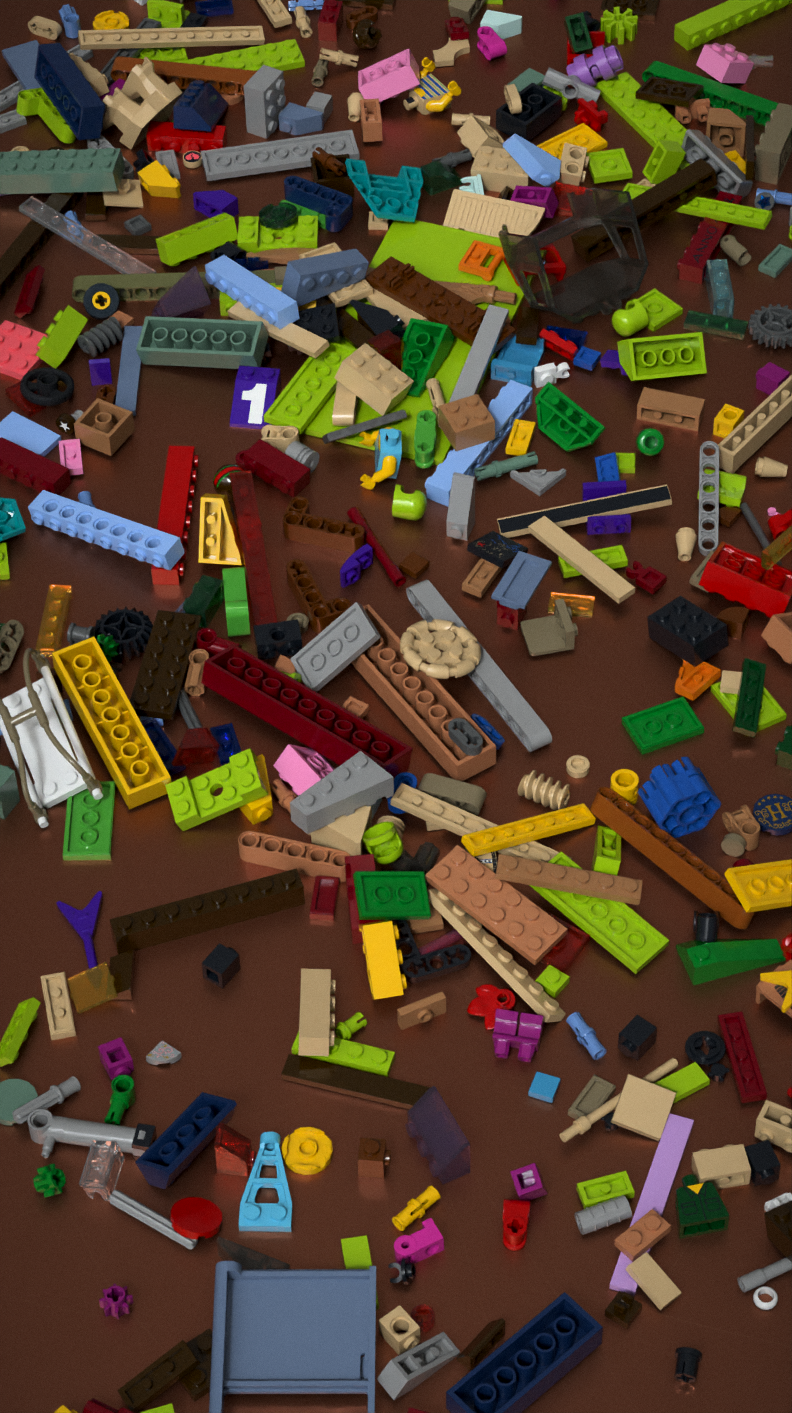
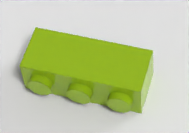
[35,305,88,369]

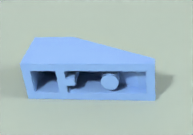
[503,134,561,187]

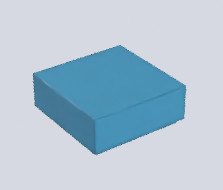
[528,1071,561,1103]

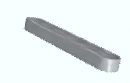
[698,441,719,556]

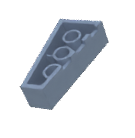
[281,248,369,307]

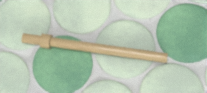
[559,1058,678,1142]

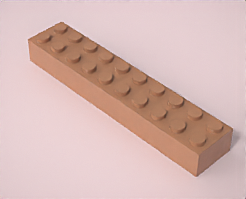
[331,604,496,781]

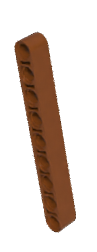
[110,56,257,96]
[590,787,755,929]

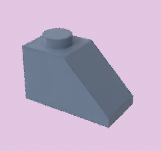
[279,102,324,136]

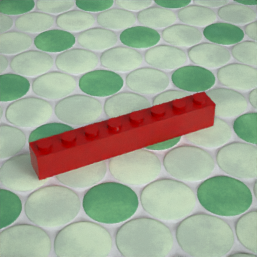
[151,446,199,585]

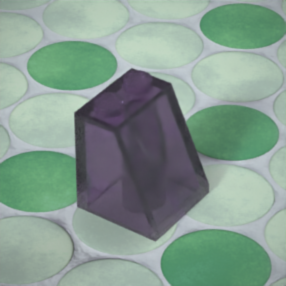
[151,266,211,318]

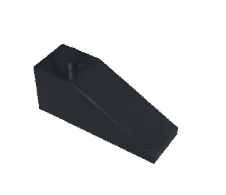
[350,299,405,349]

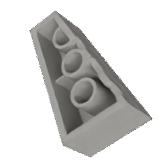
[290,751,394,834]

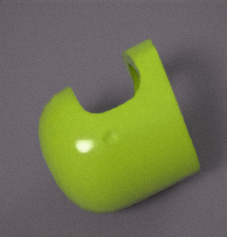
[612,298,649,337]
[392,484,427,521]
[362,821,403,865]

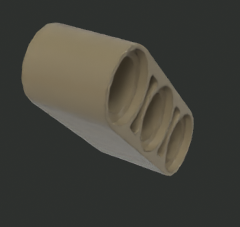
[417,773,487,816]

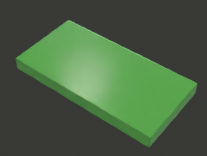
[63,781,116,861]

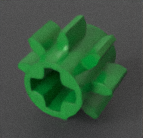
[96,634,119,662]
[33,1164,66,1198]

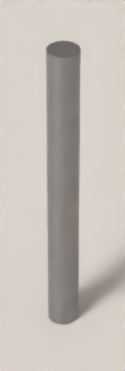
[739,502,782,566]

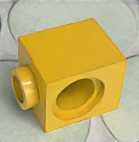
[713,403,744,439]

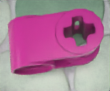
[477,26,507,61]

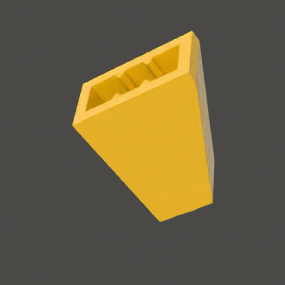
[239,754,273,825]

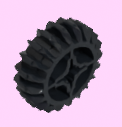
[94,607,153,661]

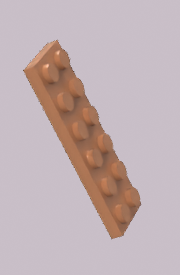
[425,845,568,965]

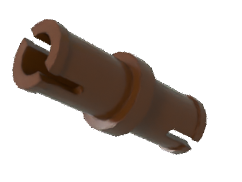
[312,147,346,176]

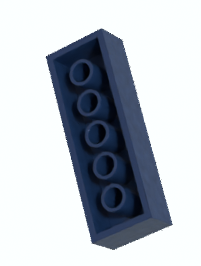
[34,43,106,140]
[446,1292,603,1413]

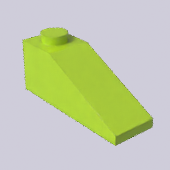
[591,825,621,876]

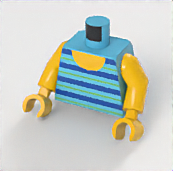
[359,427,402,490]

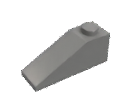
[446,472,475,541]
[377,1332,460,1400]

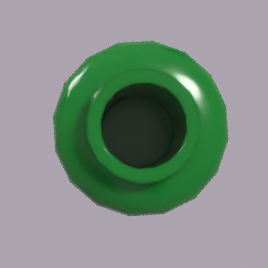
[635,428,664,456]

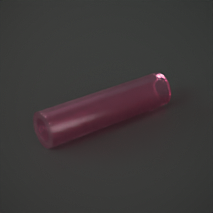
[418,929,463,956]

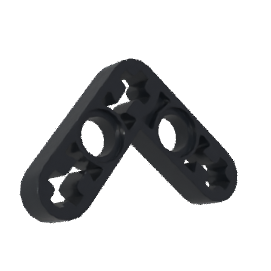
[390,920,471,984]

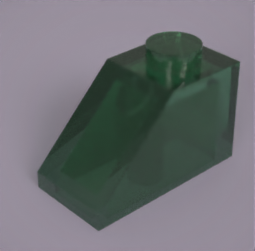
[421,160,464,196]

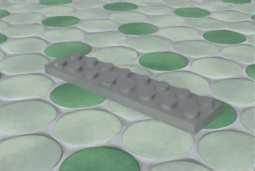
[201,130,360,181]

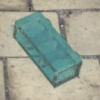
[705,259,734,319]

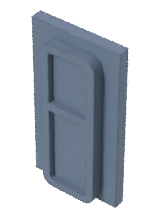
[491,551,552,609]

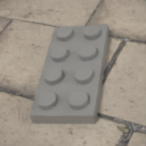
[290,602,381,692]

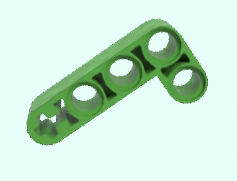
[222,567,250,637]

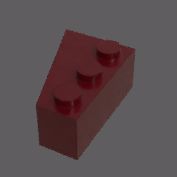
[345,854,384,944]

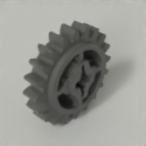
[748,304,792,349]

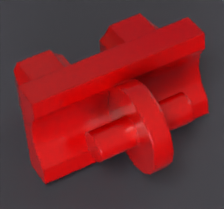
[574,98,608,133]

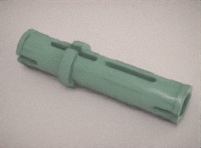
[474,451,538,481]

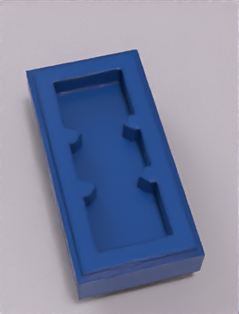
[595,452,621,482]

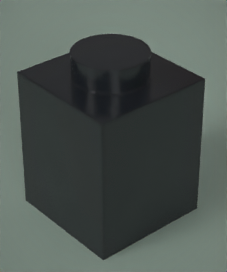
[202,943,241,988]
[618,1015,657,1061]
[744,1140,781,1186]

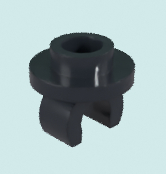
[388,1258,416,1285]

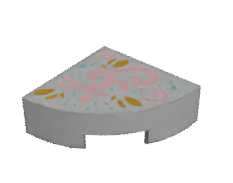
[146,1040,182,1065]

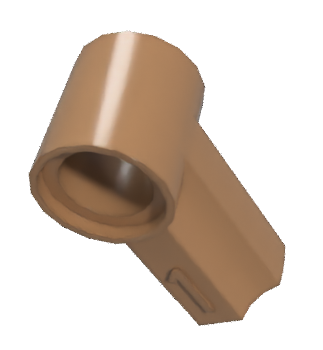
[184,649,210,697]

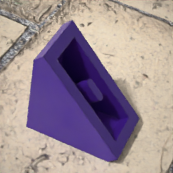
[89,358,112,386]

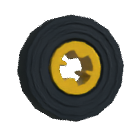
[83,283,120,320]

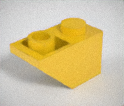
[137,160,181,198]

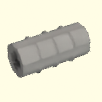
[574,1195,632,1235]

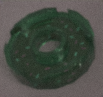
[259,202,298,229]

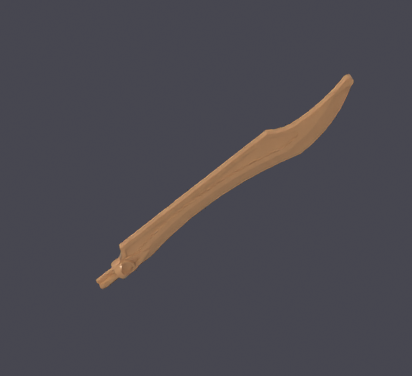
[246,247,517,305]

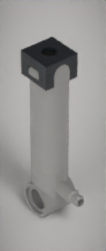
[27,1109,157,1159]

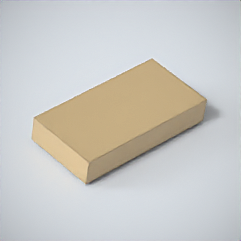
[625,1252,682,1311]

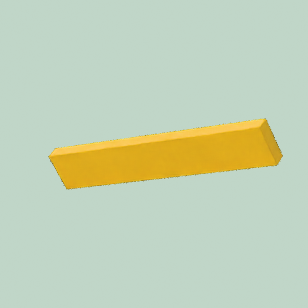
[461,803,596,857]

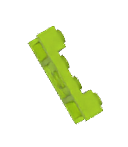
[238,215,319,253]
[165,748,268,831]

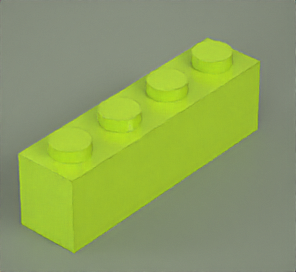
[156,212,238,266]

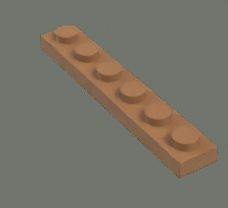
[495,854,643,905]

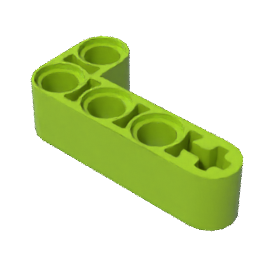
[16,88,76,144]

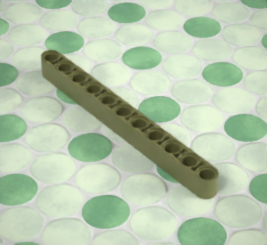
[72,270,275,303]

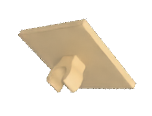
[102,179,143,208]

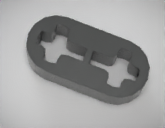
[448,718,483,756]

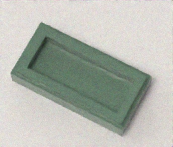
[758,244,792,278]

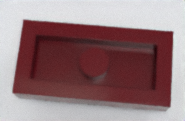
[445,17,469,40]

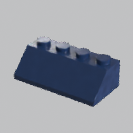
[173,80,228,132]
[135,1092,237,1189]

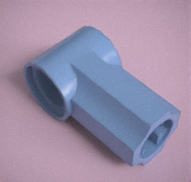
[59,4,81,38]

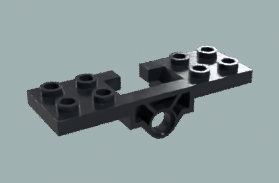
[262,303,341,363]

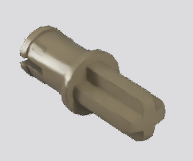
[311,59,329,87]

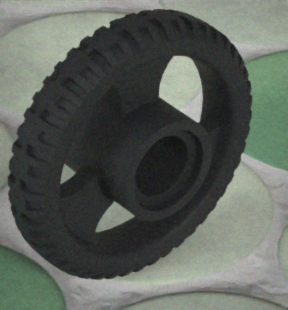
[20,367,74,406]

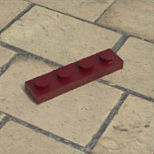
[717,1011,767,1103]

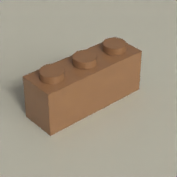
[637,387,705,431]

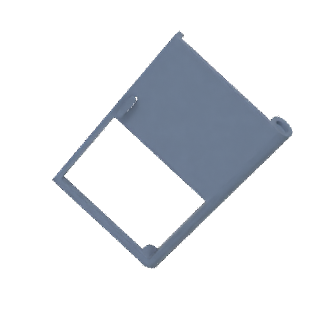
[209,1261,377,1413]

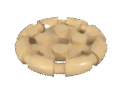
[400,619,481,679]

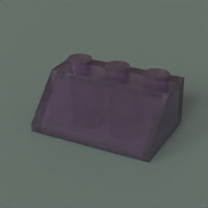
[405,1086,470,1184]

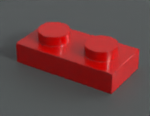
[539,328,578,362]

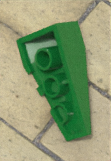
[401,318,455,397]
[676,939,786,986]

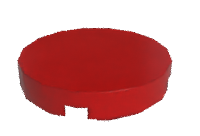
[170,1197,222,1239]

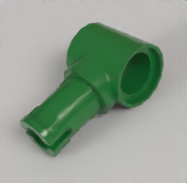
[104,1075,136,1125]

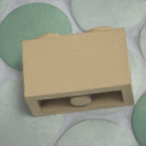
[691,1144,751,1190]

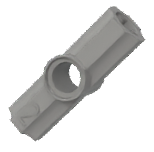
[542,67,601,102]

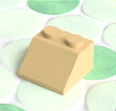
[457,115,505,158]

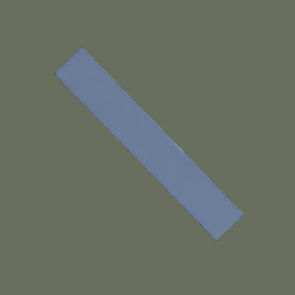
[115,326,143,416]

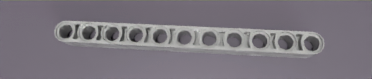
[406,579,552,752]

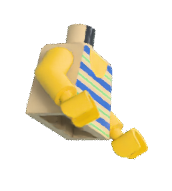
[403,57,461,115]

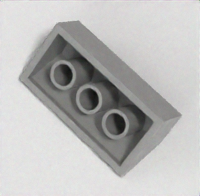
[681,129,753,199]

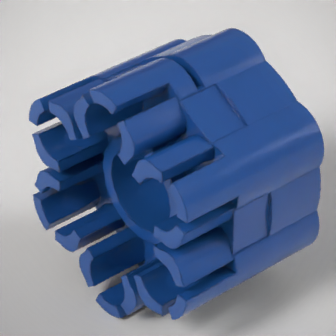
[638,757,721,839]

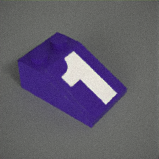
[230,365,282,429]

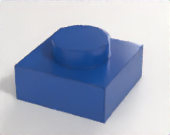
[573,346,601,371]

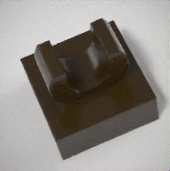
[605,1291,642,1329]

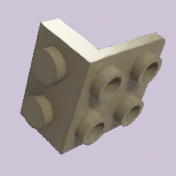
[520,599,578,656]

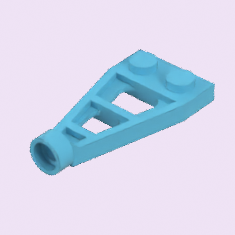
[239,1132,293,1232]

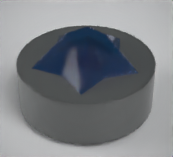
[755,192,775,211]

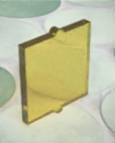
[67,962,118,1014]

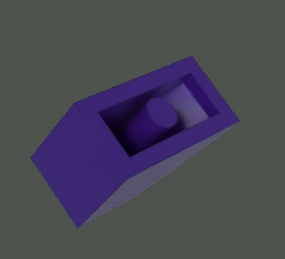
[193,190,239,218]

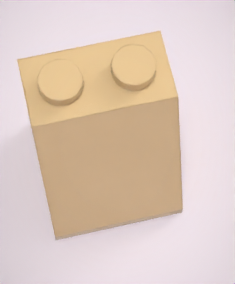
[308,805,372,856]

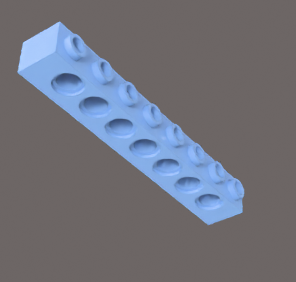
[28,490,185,570]

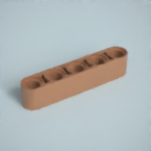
[238,831,350,882]

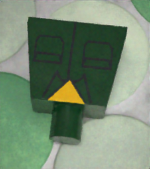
[675,1174,729,1239]

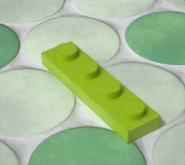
[292,1031,395,1077]

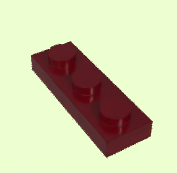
[14,265,45,319]

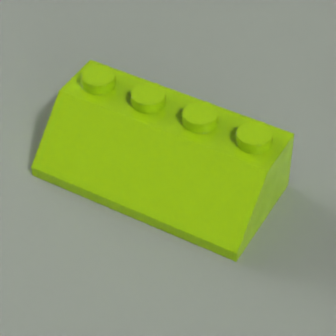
[617,332,707,381]

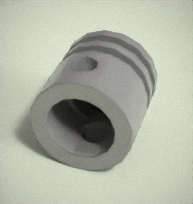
[285,441,319,473]

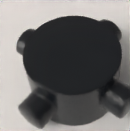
[707,1063,729,1083]
[601,1112,621,1131]

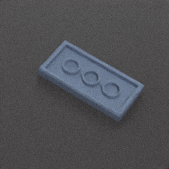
[2,40,41,90]

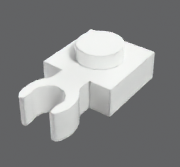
[534,362,570,388]

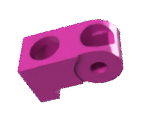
[394,1218,444,1264]

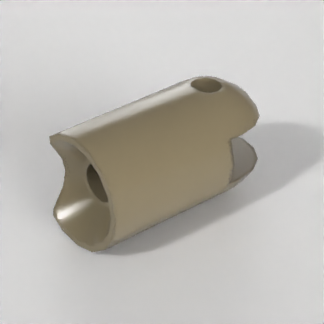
[720,235,752,266]

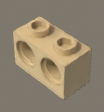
[555,143,589,190]

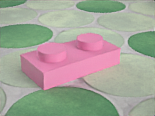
[59,439,83,476]

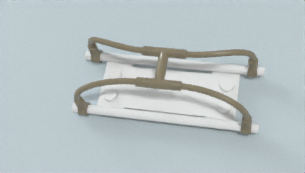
[0,648,103,828]

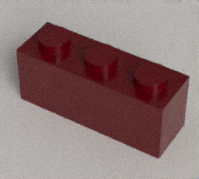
[244,439,310,498]

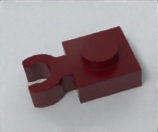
[626,561,667,594]

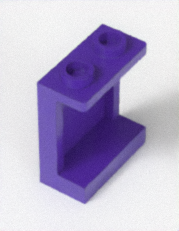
[582,480,631,535]

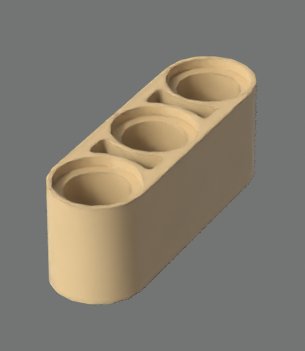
[332,381,359,426]

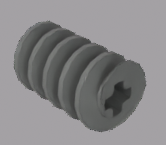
[77,316,123,357]

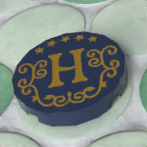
[752,794,792,836]

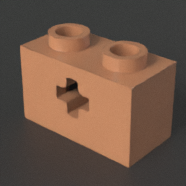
[360,98,382,142]

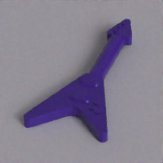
[56,891,103,991]

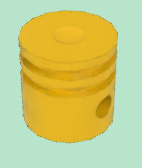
[610,769,639,805]

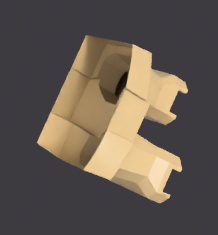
[101,57,182,149]

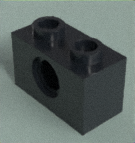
[253,619,302,660]

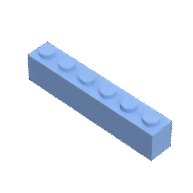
[205,255,300,329]

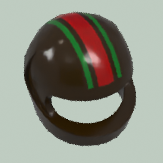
[213,464,252,503]

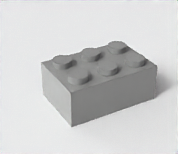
[244,65,286,139]

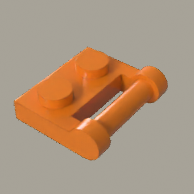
[459,240,506,281]

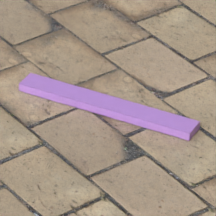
[609,1113,694,1296]

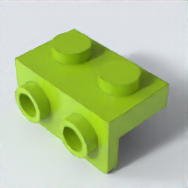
[697,469,747,507]

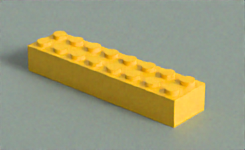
[52,636,171,809]

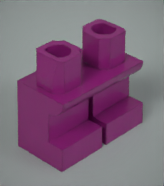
[492,1009,544,1063]

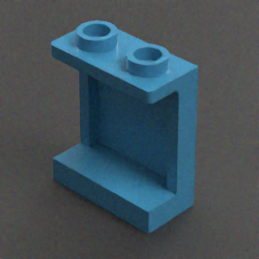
[491,335,545,387]

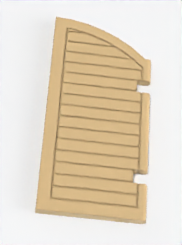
[443,189,546,242]

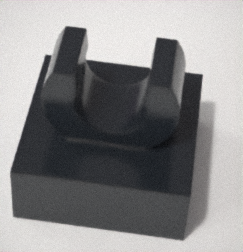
[133,148,154,172]

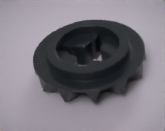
[685,1031,725,1067]

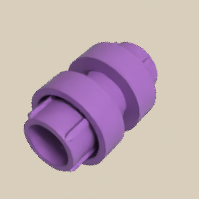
[566,45,624,87]

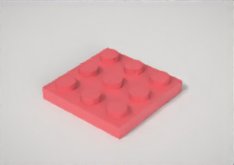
[0,320,47,380]

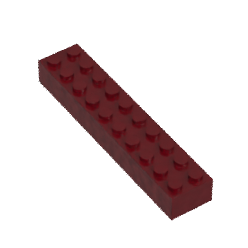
[201,644,413,781]

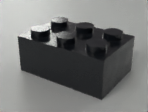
[496,82,562,141]
[647,596,728,667]

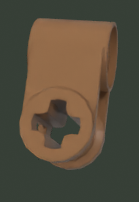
[722,805,760,851]

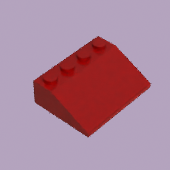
[698,541,792,618]

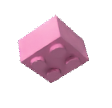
[696,43,754,84]

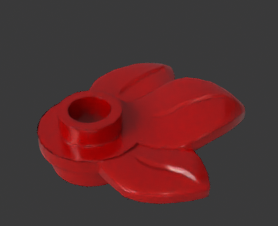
[467,984,516,1030]

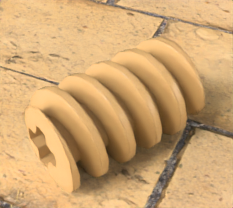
[518,770,570,810]

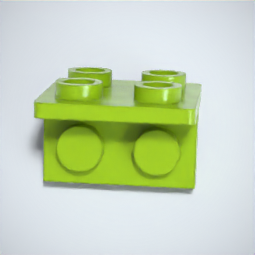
[147,0,190,28]

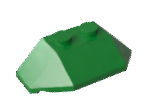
[535,381,605,452]

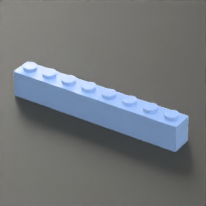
[425,380,533,507]

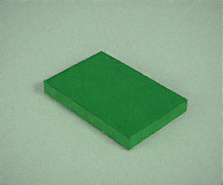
[621,696,704,755]
[353,871,431,920]

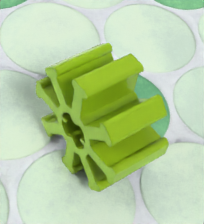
[600,7,638,45]

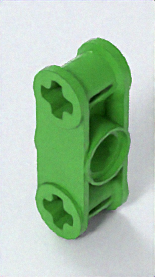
[414,410,437,468]

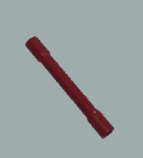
[347,507,406,587]

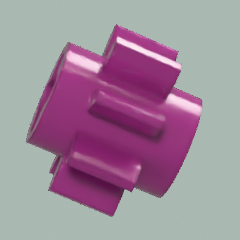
[99,1283,133,1319]

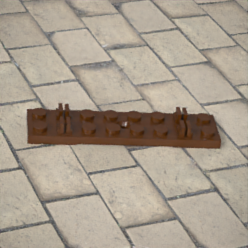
[365,256,516,355]

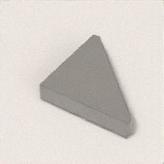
[510,468,566,496]

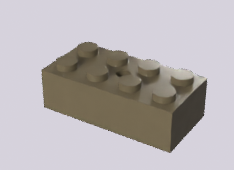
[754,103,792,185]

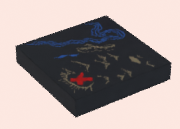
[467,531,528,568]

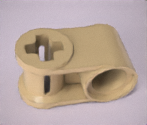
[261,425,300,453]

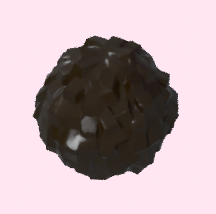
[352,19,382,50]

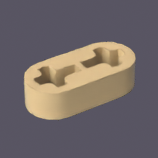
[28,16,62,40]
[504,84,522,114]

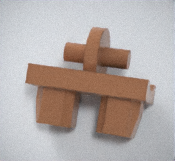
[674,98,710,124]

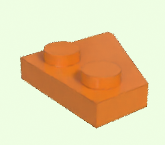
[675,660,721,701]

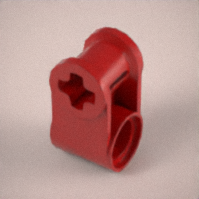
[502,1199,530,1251]

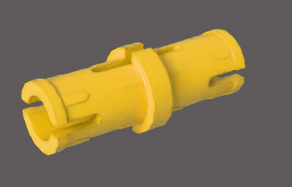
[392,1186,441,1231]

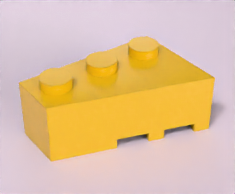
[198,493,246,565]
[358,920,407,1000]

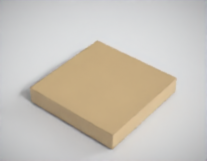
[611,1074,676,1141]

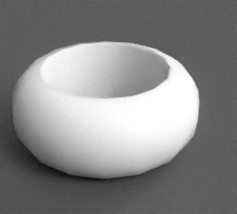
[753,1286,778,1310]

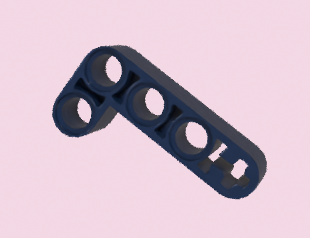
[284,176,353,232]

